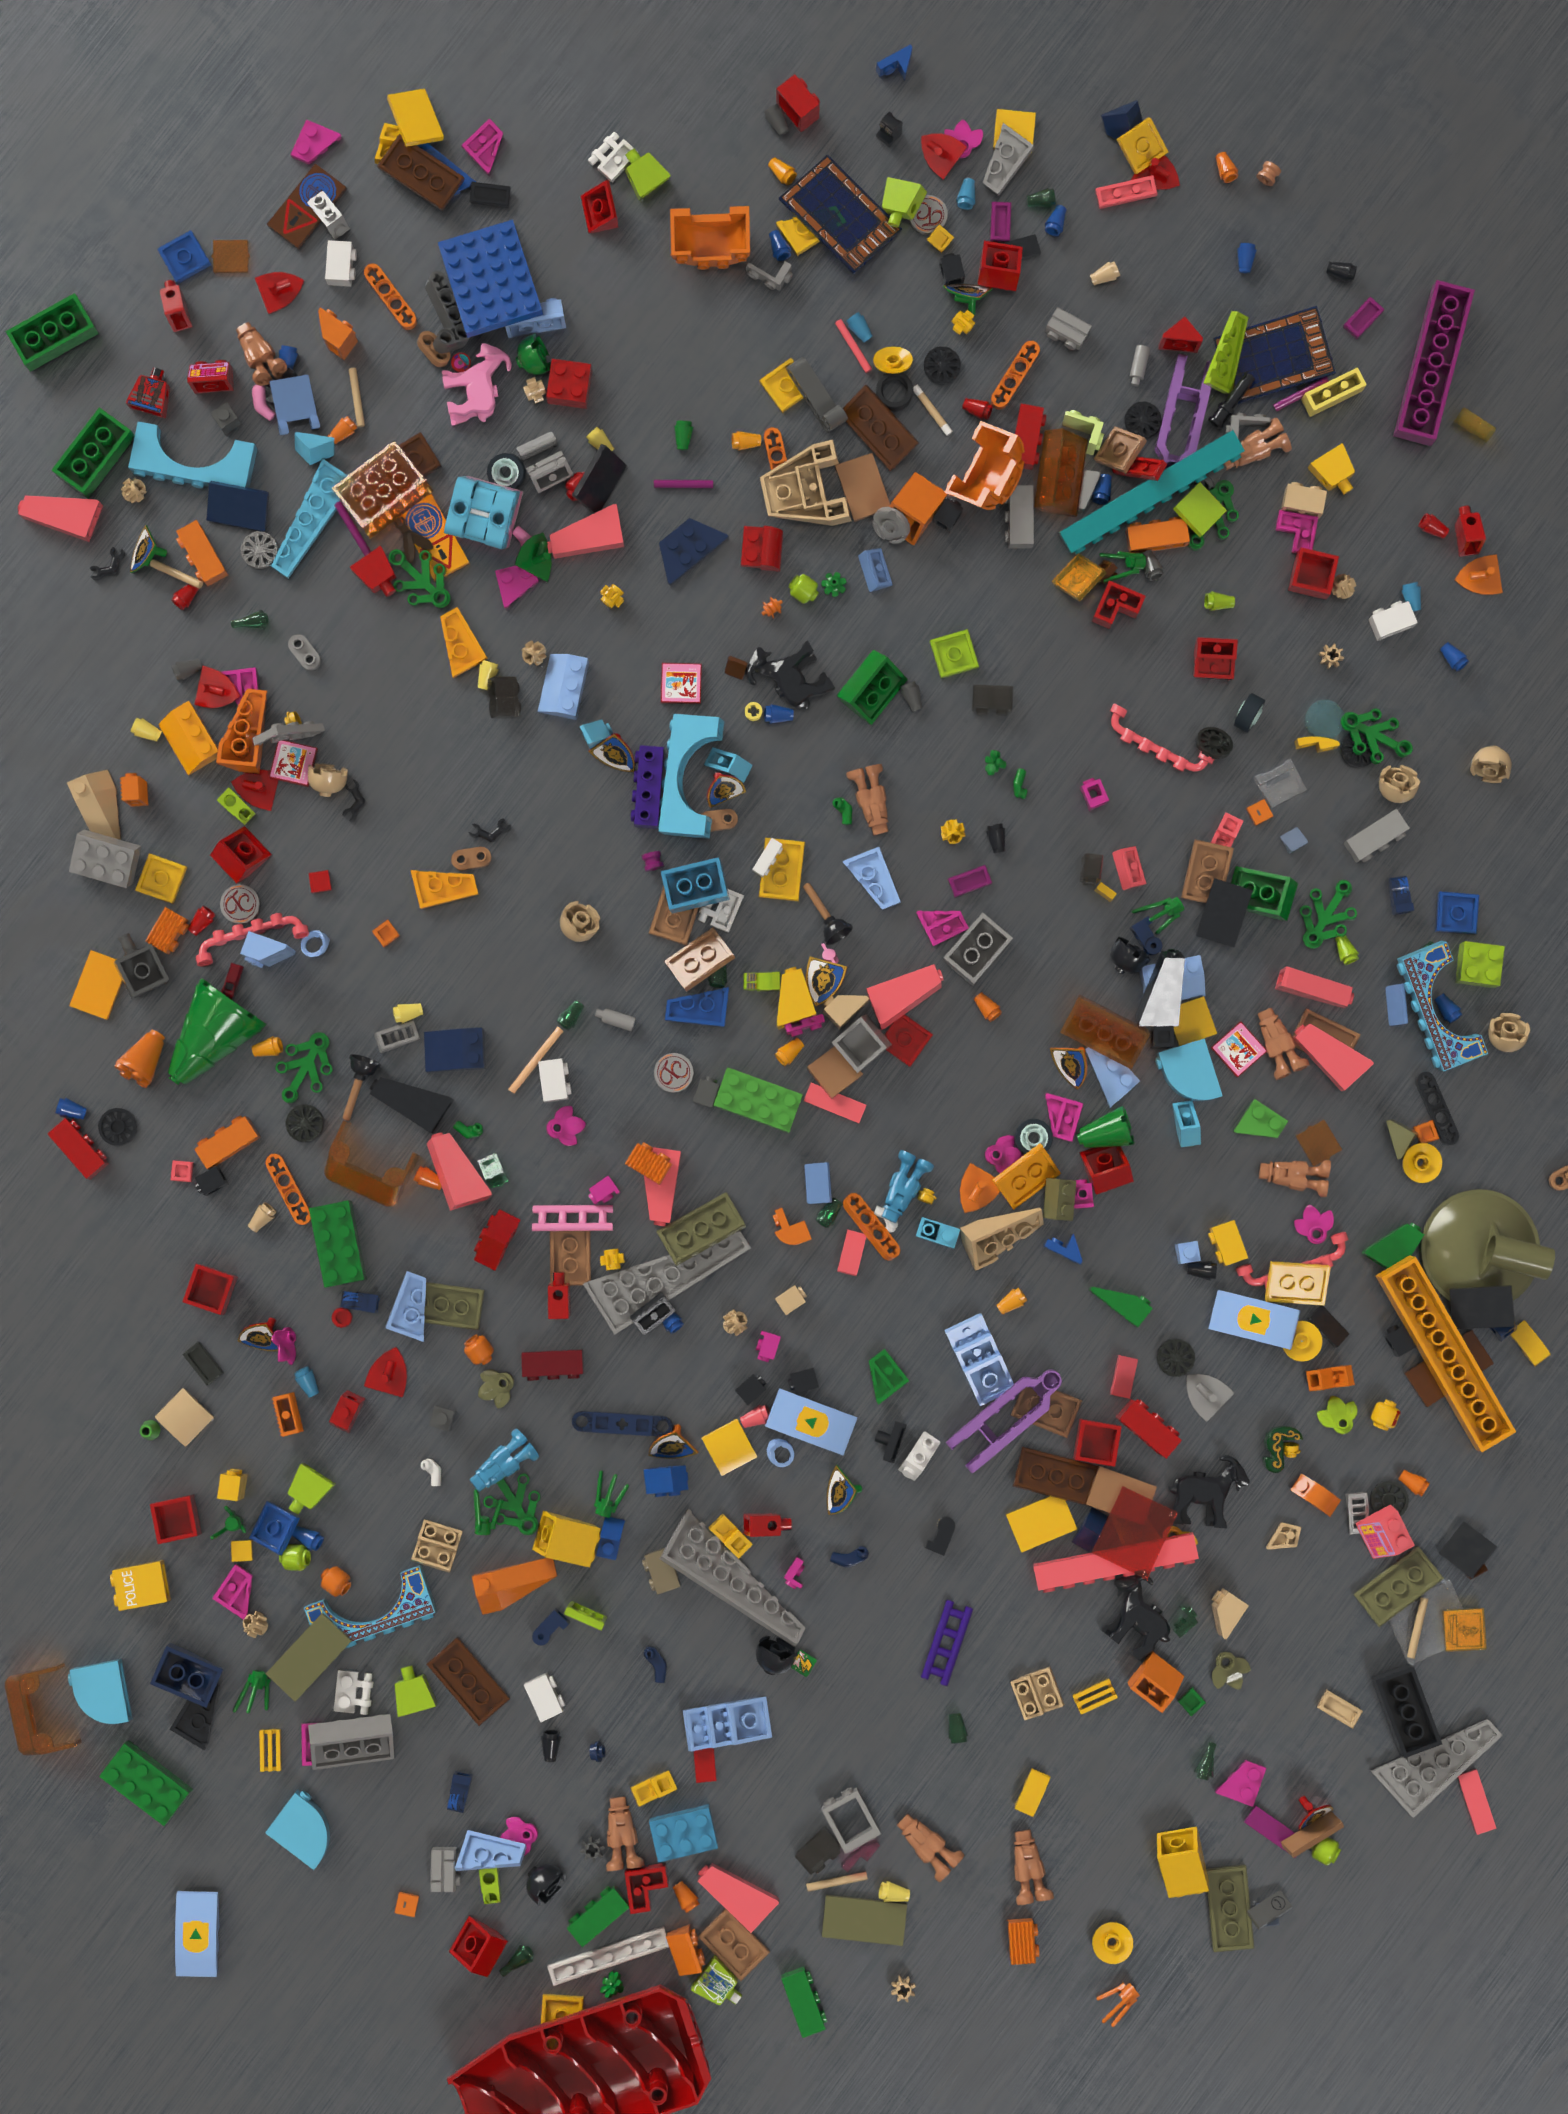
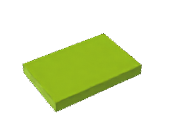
[564,1601,607,1631]

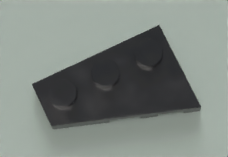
[170,1684,220,1750]

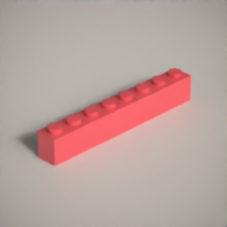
[1033,1532,1199,1593]

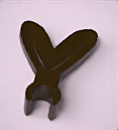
[393,516,433,563]

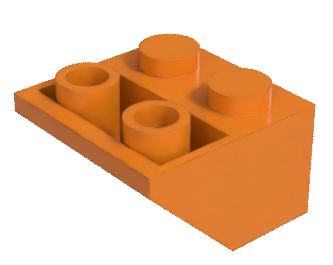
[318,307,358,360]
[1127,1651,1184,1713]
[666,1924,706,1976]

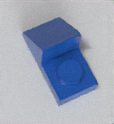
[876,44,913,80]
[1043,1234,1082,1265]
[596,1517,625,1560]

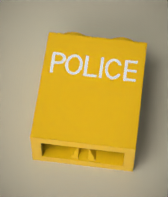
[110,1560,171,1611]

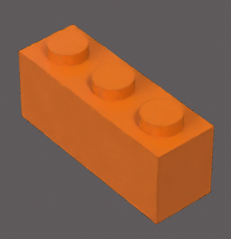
[1125,517,1190,553]
[176,520,228,586]
[194,1115,261,1170]

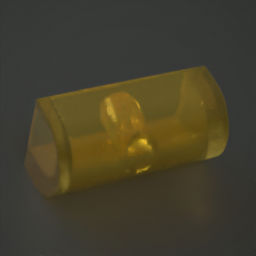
[1453,407,1496,443]

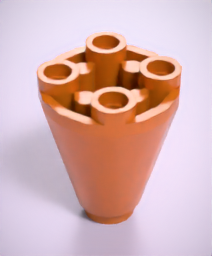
[114,1029,165,1088]

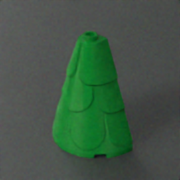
[168,978,266,1085]

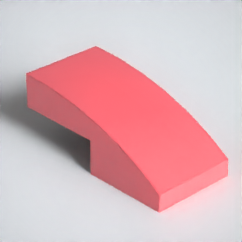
[1210,812,1243,847]
[837,1230,866,1276]

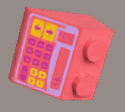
[1355,1504,1415,1559]

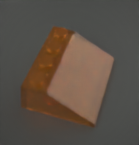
[331,441,433,539]

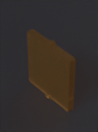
[211,240,250,273]
[1295,1120,1342,1166]

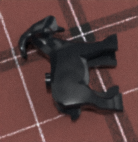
[746,640,835,709]
[1169,1455,1250,1529]
[1100,1573,1170,1663]

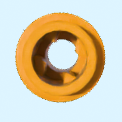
[768,157,797,185]
[732,431,761,451]
[252,1036,283,1057]
[774,1037,804,1066]
[997,1287,1028,1314]

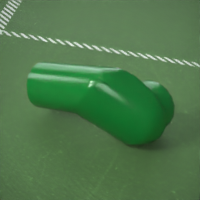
[1013,768,1028,799]
[832,797,852,825]
[453,1120,483,1139]

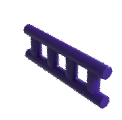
[921,1599,973,1686]

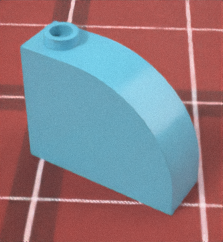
[1155,1039,1223,1101]
[68,1659,133,1724]
[265,1790,330,1870]

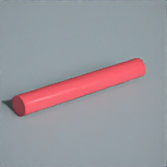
[835,319,872,373]

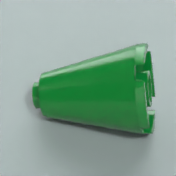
[1077,1106,1135,1148]

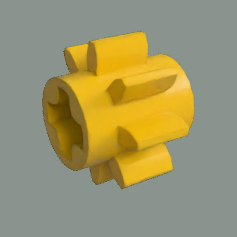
[951,309,976,335]
[600,584,624,609]
[940,819,966,844]
[600,1249,625,1270]

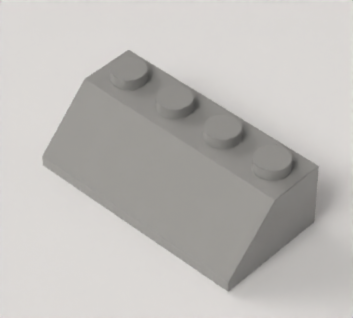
[308,1714,394,1770]

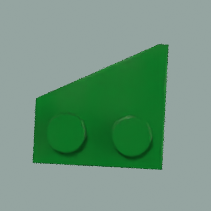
[869,1349,909,1404]

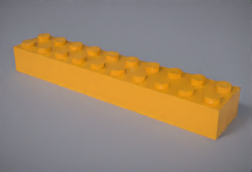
[1375,1255,1516,1452]

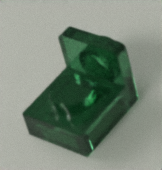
[478,1153,508,1189]
[1172,1605,1198,1638]

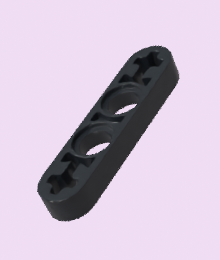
[1415,1072,1459,1145]

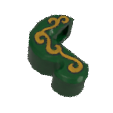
[1263,1426,1303,1473]

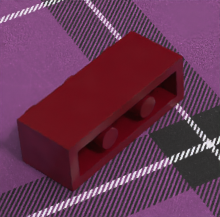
[521,1349,584,1381]

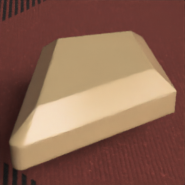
[1266,1522,1301,1549]

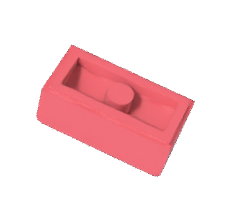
[1112,846,1146,890]
[1110,1355,1138,1399]

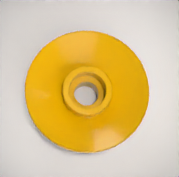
[873,347,913,374]
[1402,1143,1442,1183]
[1092,1922,1133,1964]

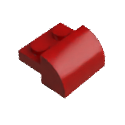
[741,526,783,571]
[1193,637,1238,679]

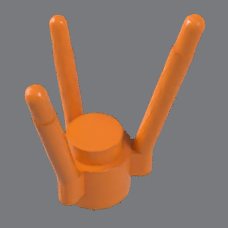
[1096,1983,1140,2027]

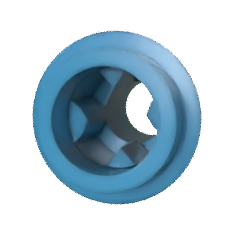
[956,178,976,210]
[846,312,873,343]
[1401,582,1421,611]
[294,1366,319,1398]

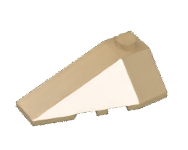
[67,770,121,840]
[960,1208,1044,1271]

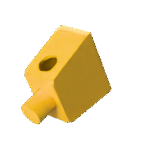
[1308,443,1355,495]

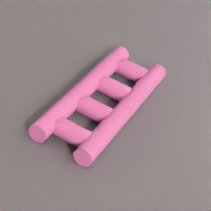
[532,1205,613,1231]

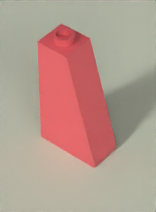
[18,495,103,542]
[547,504,624,559]
[866,964,944,1030]
[1275,966,1354,1008]
[1293,1024,1374,1092]
[427,1132,492,1211]
[644,1147,681,1227]
[698,1863,779,1933]

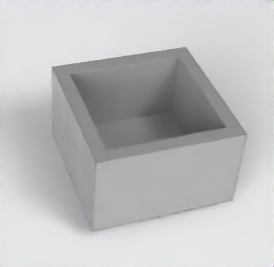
[832,1014,892,1073]

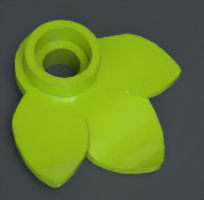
[1317,1395,1357,1434]

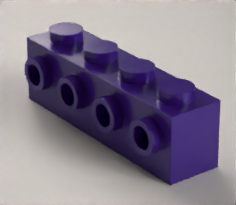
[631,745,664,829]

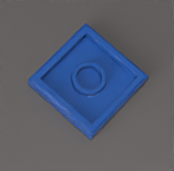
[157,230,211,284]
[1435,891,1479,935]
[249,1501,300,1555]

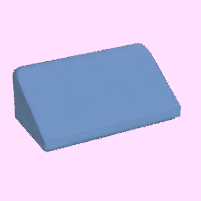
[858,548,893,592]
[1385,984,1408,1026]
[804,1162,832,1204]

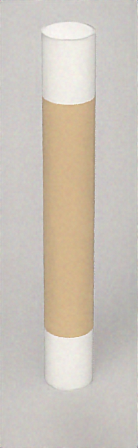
[913,384,953,436]

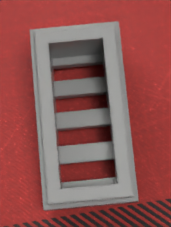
[1078,470,1100,514]
[374,1020,420,1053]
[1345,1492,1369,1535]

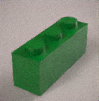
[567,1885,629,1948]
[781,1966,828,2038]

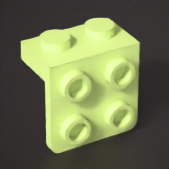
[1062,410,1104,455]

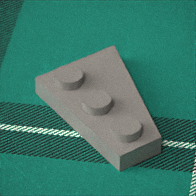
[983,123,1035,196]
[252,721,325,746]

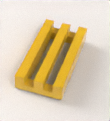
[1072,1678,1118,1715]
[259,1729,282,1772]

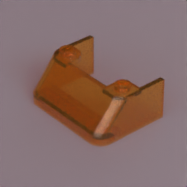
[324,1120,420,1207]
[5,1663,81,1756]

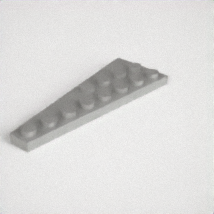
[583,1231,751,1335]
[659,1509,805,1647]

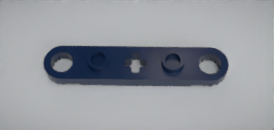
[572,1411,673,1437]

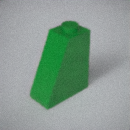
[1361,1223,1425,1269]

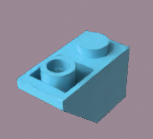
[916,1217,960,1249]

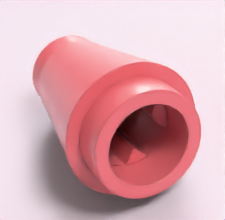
[740,1404,770,1428]

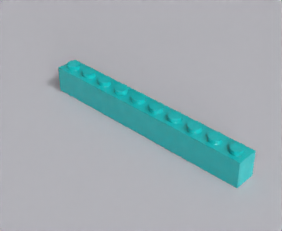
[1058,430,1245,554]

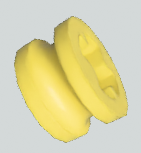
[745,702,763,721]

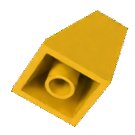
[777,967,816,1030]
[532,1511,601,1568]
[1157,1826,1209,1898]

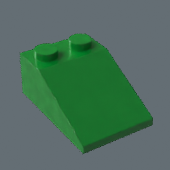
[1231,866,1298,921]

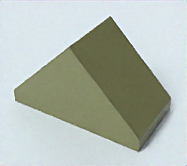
[1386,1119,1418,1160]

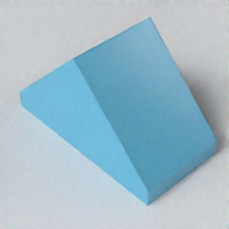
[294,432,335,465]

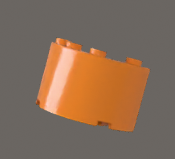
[670,206,750,270]
[944,421,1025,510]

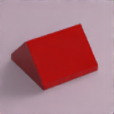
[581,180,619,233]
[1158,317,1203,353]

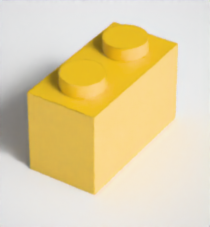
[1208,1220,1248,1266]
[217,1469,248,1501]

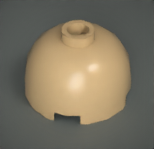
[1470,746,1512,783]
[308,764,348,797]
[1379,765,1420,803]
[559,901,600,942]
[1488,1013,1530,1052]

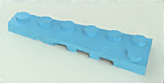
[271,459,356,579]

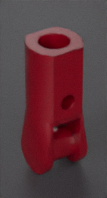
[221,963,244,1000]

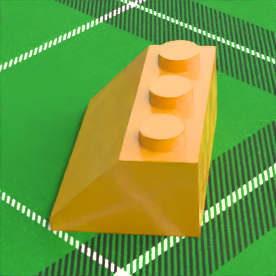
[158,701,218,775]

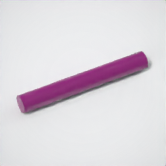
[1273,376,1329,412]
[654,480,713,488]
[334,501,371,556]

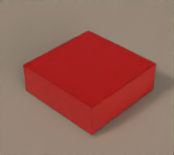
[308,870,332,894]

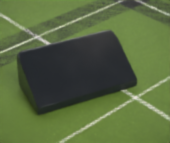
[630,1292,676,1335]
[1307,1305,1349,1348]

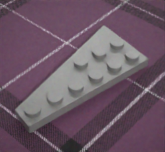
[1371,1719,1503,1818]

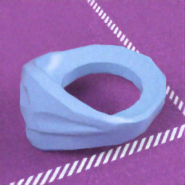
[301,930,330,957]
[767,1438,794,1467]

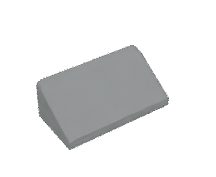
[516,432,557,461]

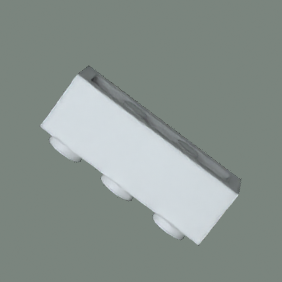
[752,838,783,877]

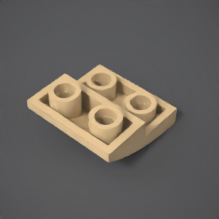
[155,1388,214,1447]
[411,1519,463,1573]
[1010,1666,1065,1721]

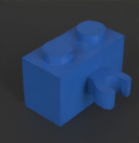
[644,1465,689,1497]

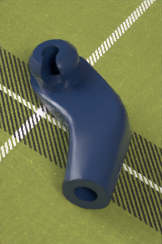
[830,1546,869,1568]
[643,1646,667,1683]

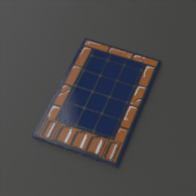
[779,154,902,274]
[1213,306,1336,404]

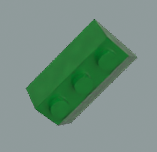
[837,650,908,725]

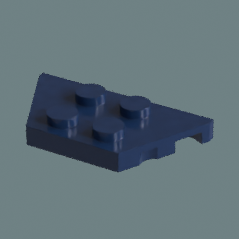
[659,518,729,586]

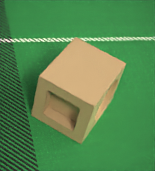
[775,1285,807,1315]

